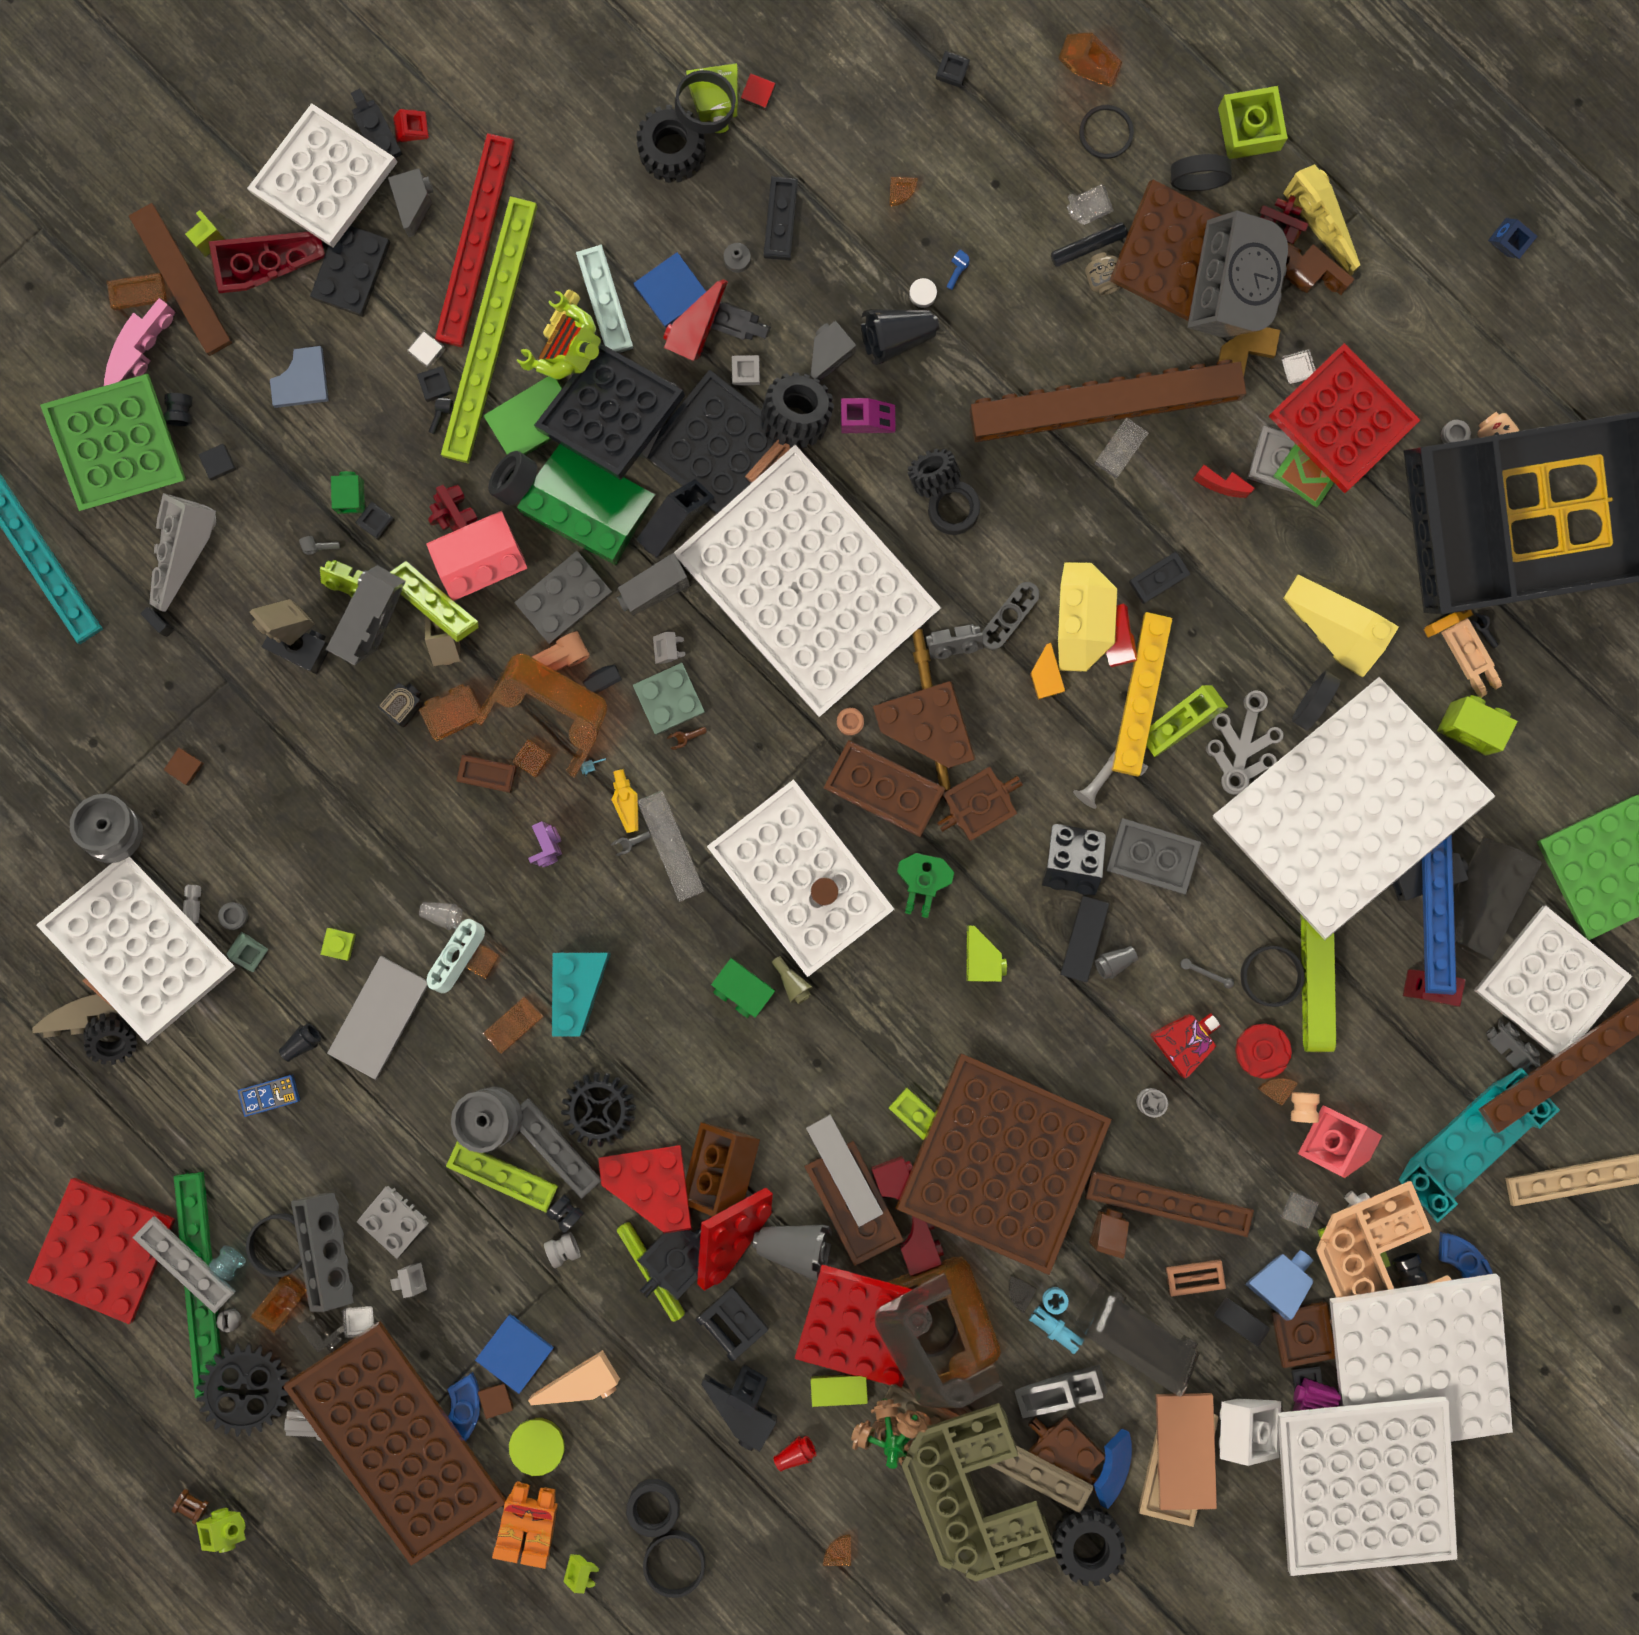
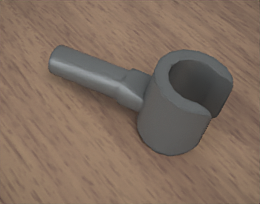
[299,536,340,555]
[611,831,651,856]

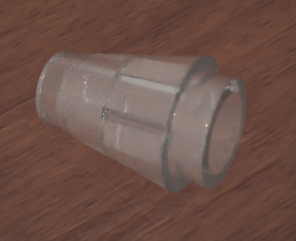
[419,902,463,930]

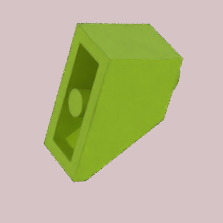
[966,926,1007,982]

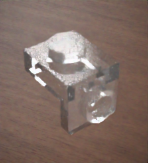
[1067,184,1113,225]

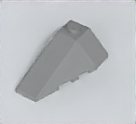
[149,493,216,612]

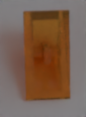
[251,1276,307,1333]

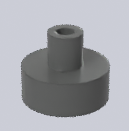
[724,243,751,273]

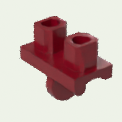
[1258,195,1308,244]
[428,485,477,532]

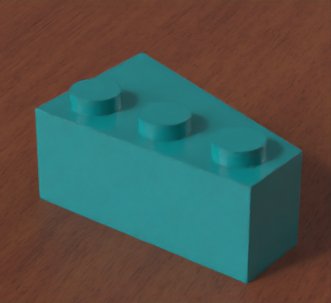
[552,953,611,1036]

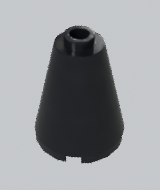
[861,309,939,365]

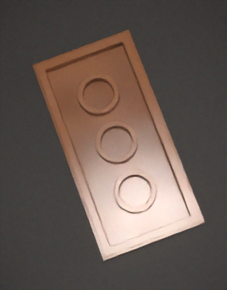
[1156,1393,1217,1510]

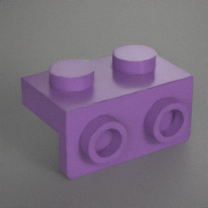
[528,822,562,867]

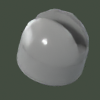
[217,1308,241,1332]

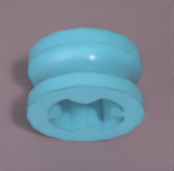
[1042,1287,1068,1314]

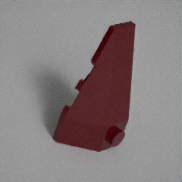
[209,232,324,293]

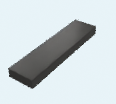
[519,1098,601,1199]

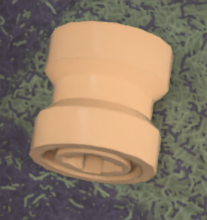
[1291,1092,1320,1123]

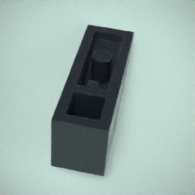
[701,1374,777,1452]

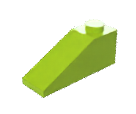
[1146,685,1228,757]

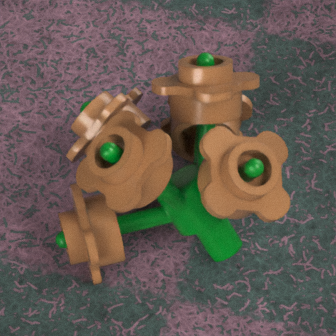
[851,1398,931,1469]

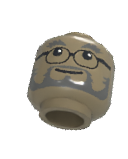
[1085,252,1120,296]

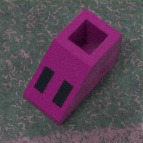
[841,398,895,433]

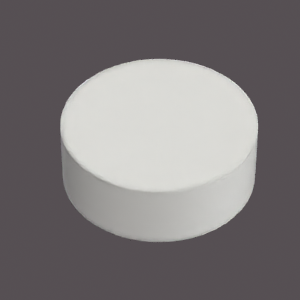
[909,278,937,308]

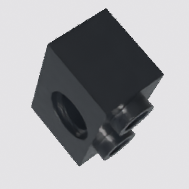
[262,629,329,674]

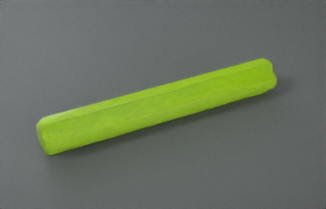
[617,1222,685,1322]

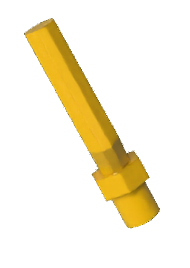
[611,769,638,833]

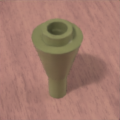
[772,956,813,1004]

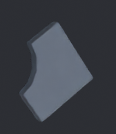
[270,346,329,408]

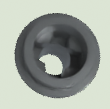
[1095,946,1138,979]

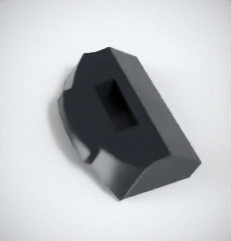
[582,664,622,696]

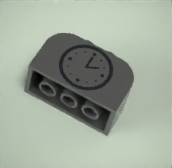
[1187,210,1288,338]

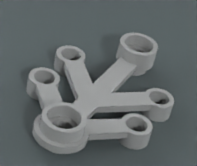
[1206,690,1283,795]

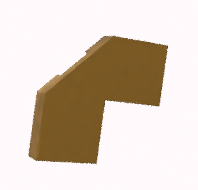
[1218,327,1280,376]

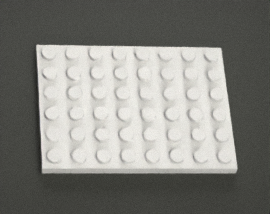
[674,445,941,717]
[1213,677,1495,940]

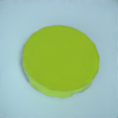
[509,1418,565,1476]

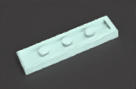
[576,245,634,353]

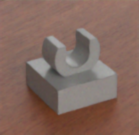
[653,632,685,664]
[390,1263,427,1298]

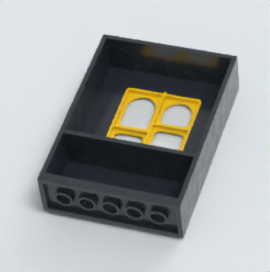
[1403,411,1639,614]

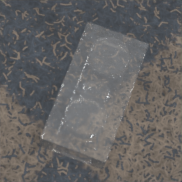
[1094,417,1149,479]

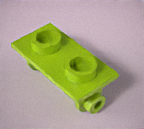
[320,560,363,597]

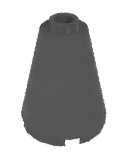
[753,1225,832,1281]

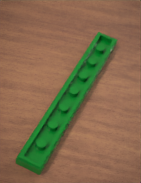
[174,1172,225,1398]

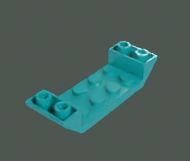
[1398,1068,1560,1223]

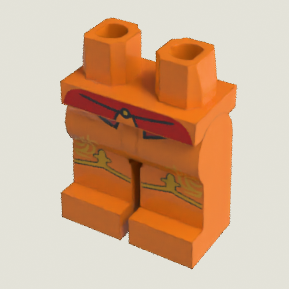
[492,1482,558,1569]

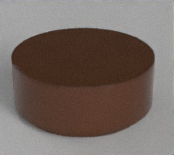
[811,878,838,905]

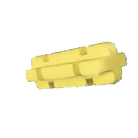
[543,290,580,339]

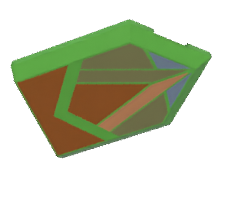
[1273,444,1334,508]

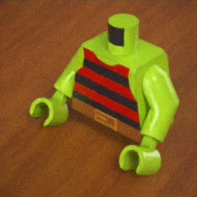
[517,291,601,379]

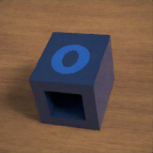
[1488,218,1537,259]

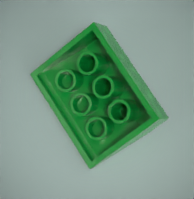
[517,444,655,566]

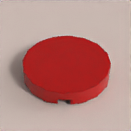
[1235,1023,1292,1079]

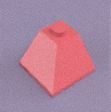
[1298,1105,1382,1178]

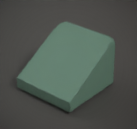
[226,932,268,972]

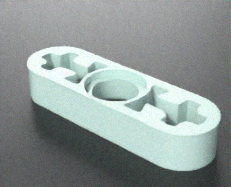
[427,919,485,993]

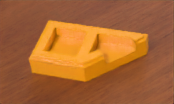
[1424,610,1473,638]
[1030,643,1065,700]

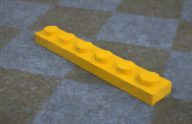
[1111,612,1172,777]

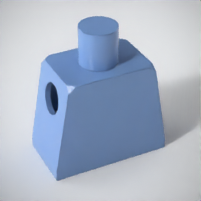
[1245,1250,1313,1321]

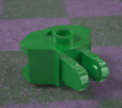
[897,853,954,918]

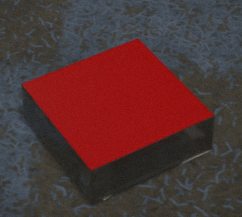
[741,74,776,111]

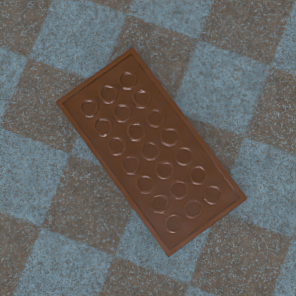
[284,1321,506,1566]

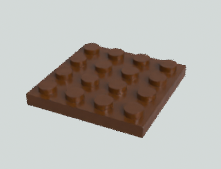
[1109,179,1222,321]

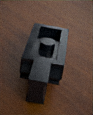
[351,88,403,158]
[701,295,771,340]

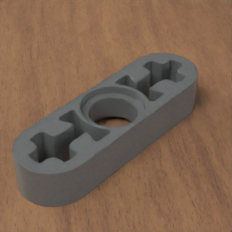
[982,582,1039,651]

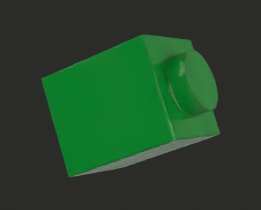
[331,471,365,514]

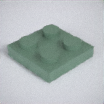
[633,663,705,735]

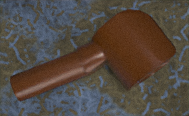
[667,727,707,750]

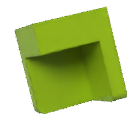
[185,210,226,257]

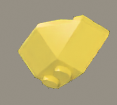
[1058,563,1117,672]

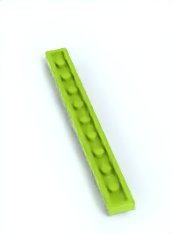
[441,196,538,464]

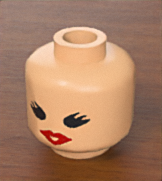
[1477,412,1519,438]

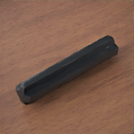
[1051,222,1127,267]

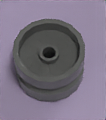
[70,794,143,863]
[451,1086,522,1153]

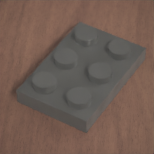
[514,551,613,645]
[1105,818,1201,895]

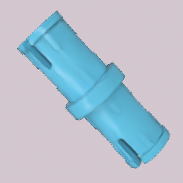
[1028,1306,1084,1354]

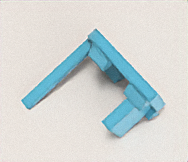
[579,758,606,775]

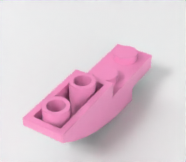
[104,298,176,386]

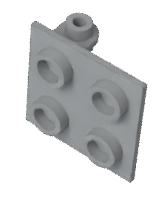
[357,1186,429,1259]

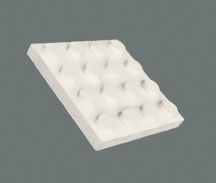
[247,103,397,248]
[1474,906,1632,1056]

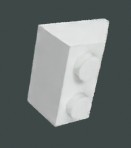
[1219,1399,1281,1466]

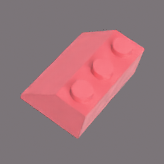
[427,510,527,601]

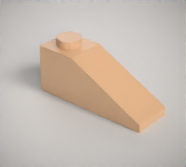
[528,1350,620,1405]

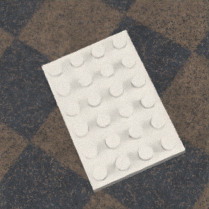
[707,779,894,977]
[37,857,236,1044]

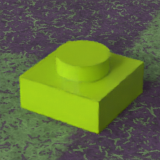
[320,928,356,961]

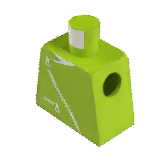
[686,63,738,133]

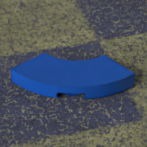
[1439,1232,1493,1278]
[447,1372,481,1442]
[1094,1429,1132,1509]

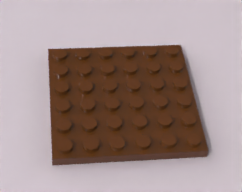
[895,1054,1112,1275]

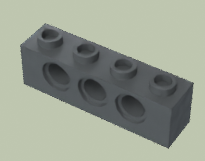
[291,1193,354,1312]

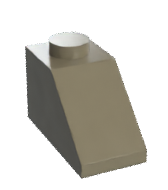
[425,615,460,666]

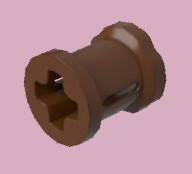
[171,1489,210,1525]

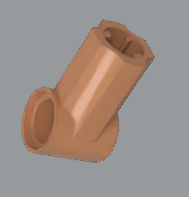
[531,631,590,679]

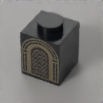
[378,683,425,728]

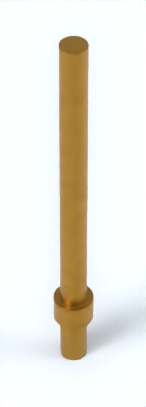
[912,629,951,790]

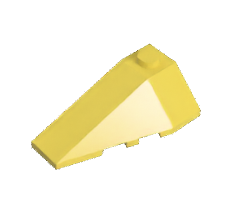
[1283,575,1399,677]

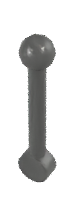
[1180,959,1234,989]

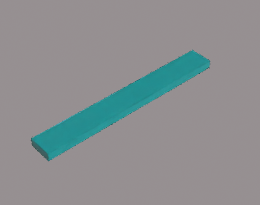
[0,474,103,644]

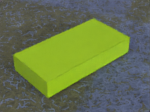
[811,1375,868,1407]

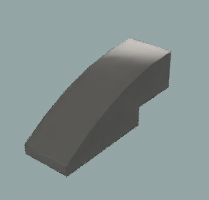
[1015,1365,1108,1418]

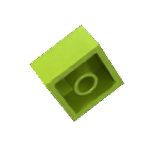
[1218,86,1288,159]
[1437,695,1518,756]

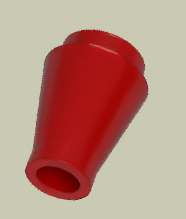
[773,1436,817,1472]

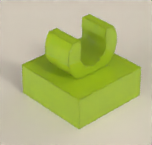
[563,1554,599,1594]

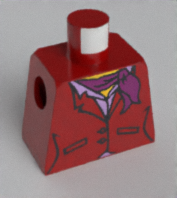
[1150,1013,1220,1078]

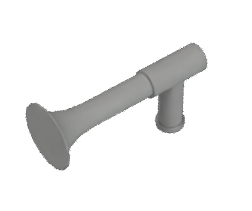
[1073,751,1149,809]

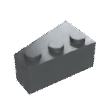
[326,565,406,665]

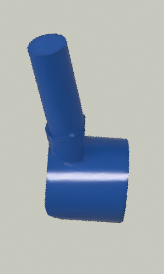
[946,250,969,290]

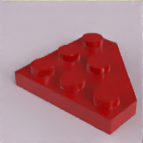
[598,1145,692,1234]
[697,1188,773,1291]

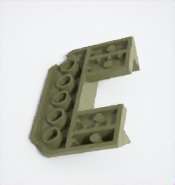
[902,1403,1056,1581]

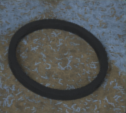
[1079,105,1134,159]

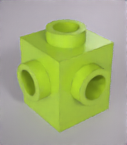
[196,1508,246,1553]

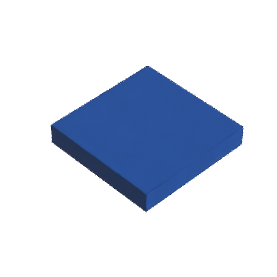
[634,252,706,329]
[475,1314,554,1394]

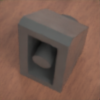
[388,168,433,237]
[811,320,856,381]

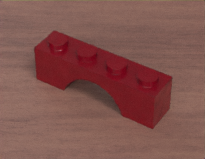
[871,1156,944,1276]

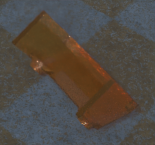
[475,653,607,778]
[888,1257,1001,1396]

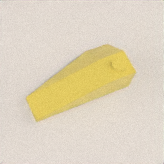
[1283,164,1360,276]

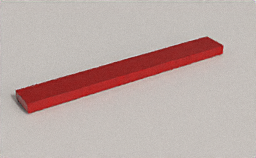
[435,133,514,348]

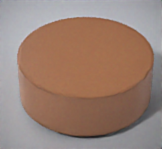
[837,708,864,736]

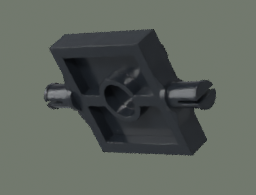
[637,1227,701,1300]

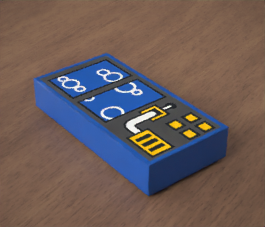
[238,1075,300,1117]

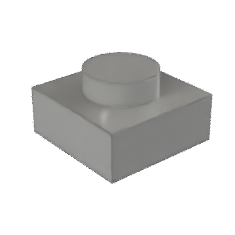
[732,355,760,385]

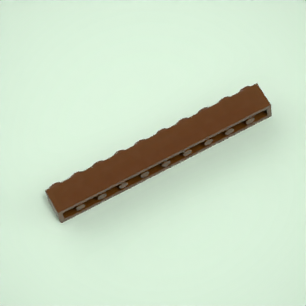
[970,360,1246,443]

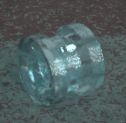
[209,1245,246,1281]

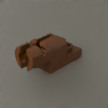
[1284,242,1354,295]

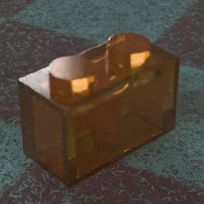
[419,684,487,741]

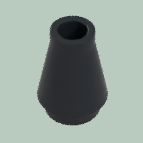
[279,1023,321,1062]

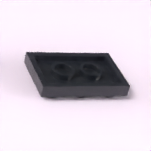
[310,226,391,317]

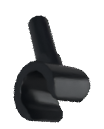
[428,397,453,434]
[1469,613,1499,648]

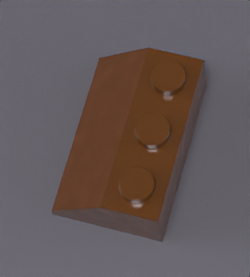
[686,1122,760,1217]

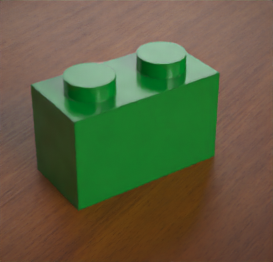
[711,958,776,1018]

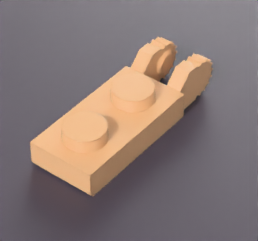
[1441,618,1502,697]

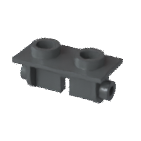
[926,624,983,659]
[1485,1018,1540,1073]

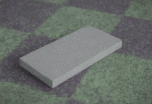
[327,956,428,1080]

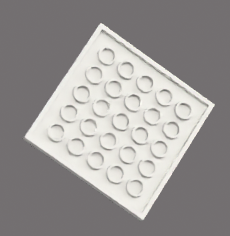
[1330,1274,1513,1442]
[1277,1396,1457,1576]

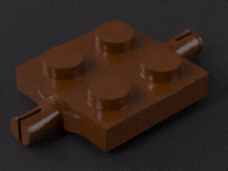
[937,767,1023,842]
[1028,1414,1105,1493]

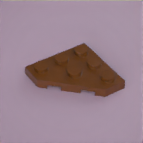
[873,681,976,768]

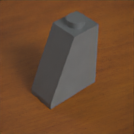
[617,553,690,616]

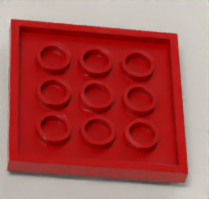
[1269,343,1420,493]
[27,1178,176,1324]
[795,1265,931,1387]

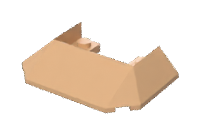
[1316,1181,1452,1298]

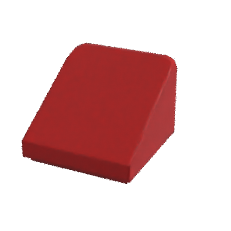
[394,109,428,142]

